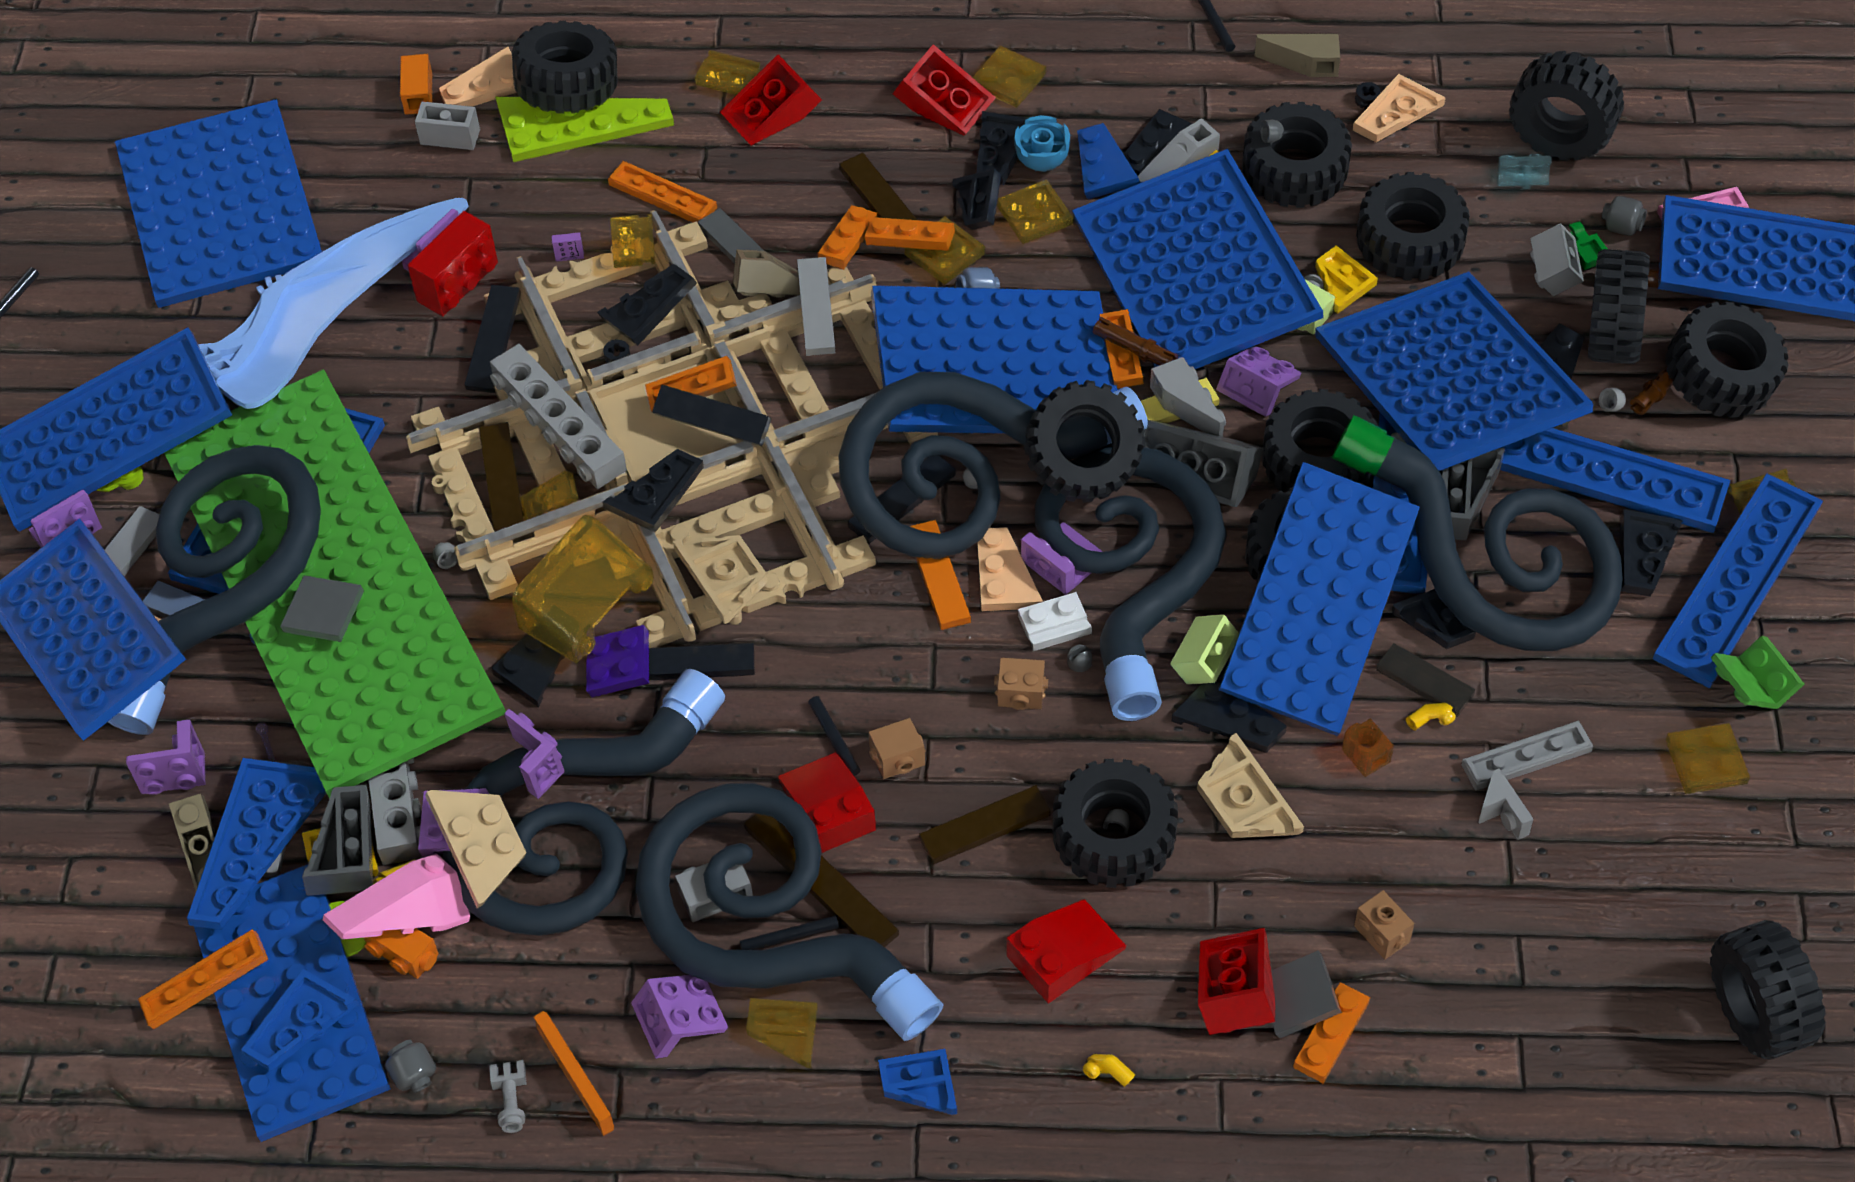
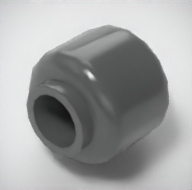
[1602,196,1647,236]
[385,1039,436,1093]

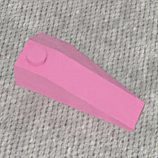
[323,854,470,939]

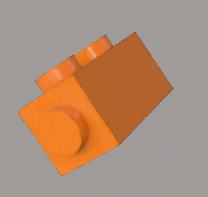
[400,54,432,115]
[364,928,439,979]

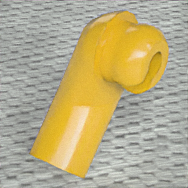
[1406,703,1456,731]
[1083,1054,1136,1087]

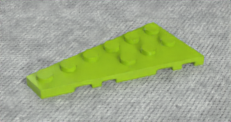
[495,97,674,162]

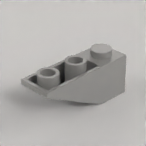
[1138,118,1220,183]
[1150,357,1226,437]

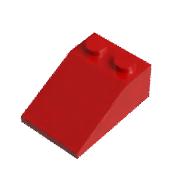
[892,44,996,136]
[720,54,822,145]
[778,752,876,853]
[1007,899,1126,1004]
[1198,928,1275,1035]

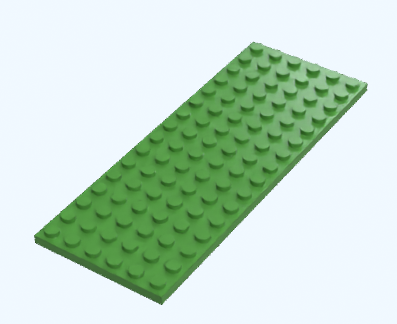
[164,369,506,798]

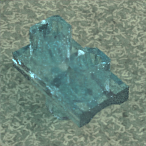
[1497,154,1551,190]

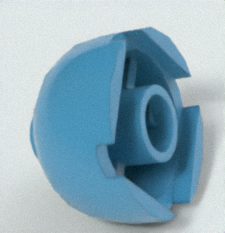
[1014,115,1070,172]

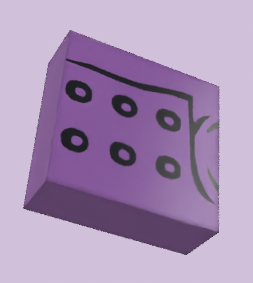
[552,233,584,262]

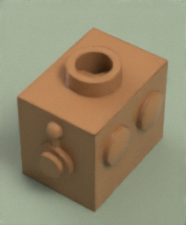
[994,658,1048,710]
[868,718,926,779]
[1354,890,1415,960]

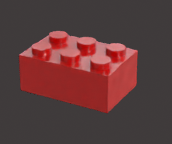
[408,211,498,317]

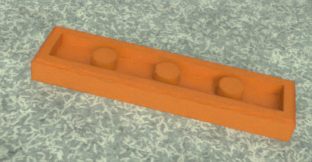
[608,161,717,223]
[910,520,971,630]
[138,929,269,1029]
[534,1011,614,1136]

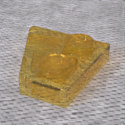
[746,998,818,1068]

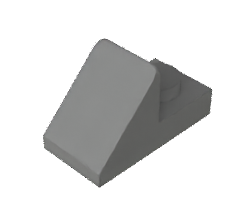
[1478,768,1534,840]

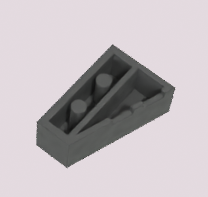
[1439,448,1505,540]
[302,785,373,896]

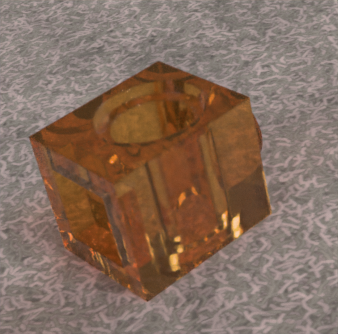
[1342,718,1394,777]

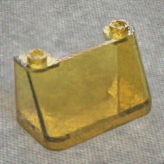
[512,514,654,664]

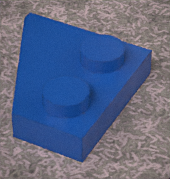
[878,1049,957,1115]

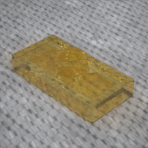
[520,470,578,521]

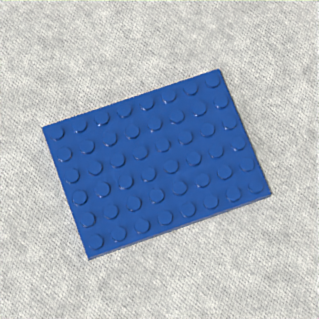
[115,99,322,308]
[1072,149,1324,369]
[1315,272,1593,471]
[871,286,1117,433]

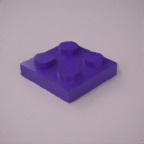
[586,625,649,698]

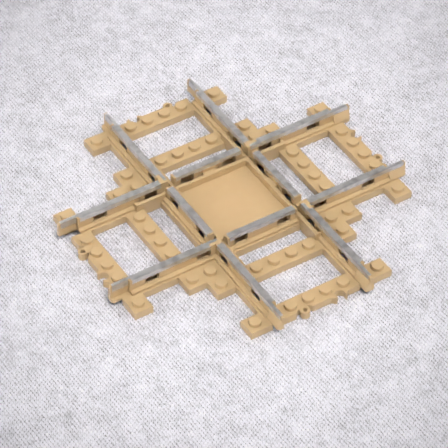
[406,210,938,648]

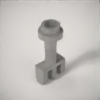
[489,1060,527,1133]

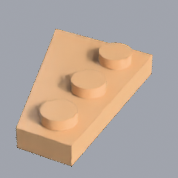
[439,47,517,107]
[1353,74,1445,142]
[977,527,1043,611]

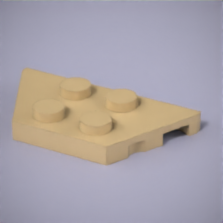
[673,535,768,624]
[1197,733,1304,838]
[425,790,526,908]

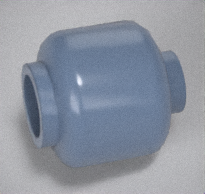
[955,267,1000,289]

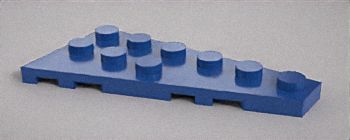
[187,758,326,930]

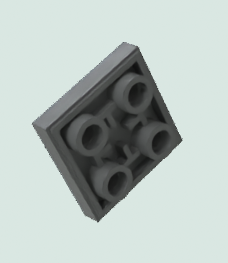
[280,575,364,642]
[1271,950,1342,1038]

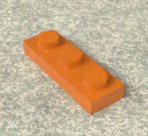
[818,205,877,270]
[864,217,955,251]
[1099,309,1144,389]
[645,356,737,411]
[1293,982,1370,1084]

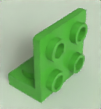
[1711,636,1804,709]

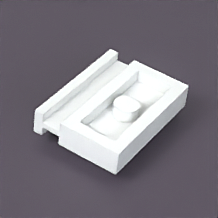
[1018,592,1092,651]

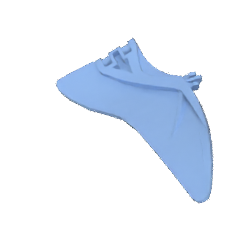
[198,198,469,409]

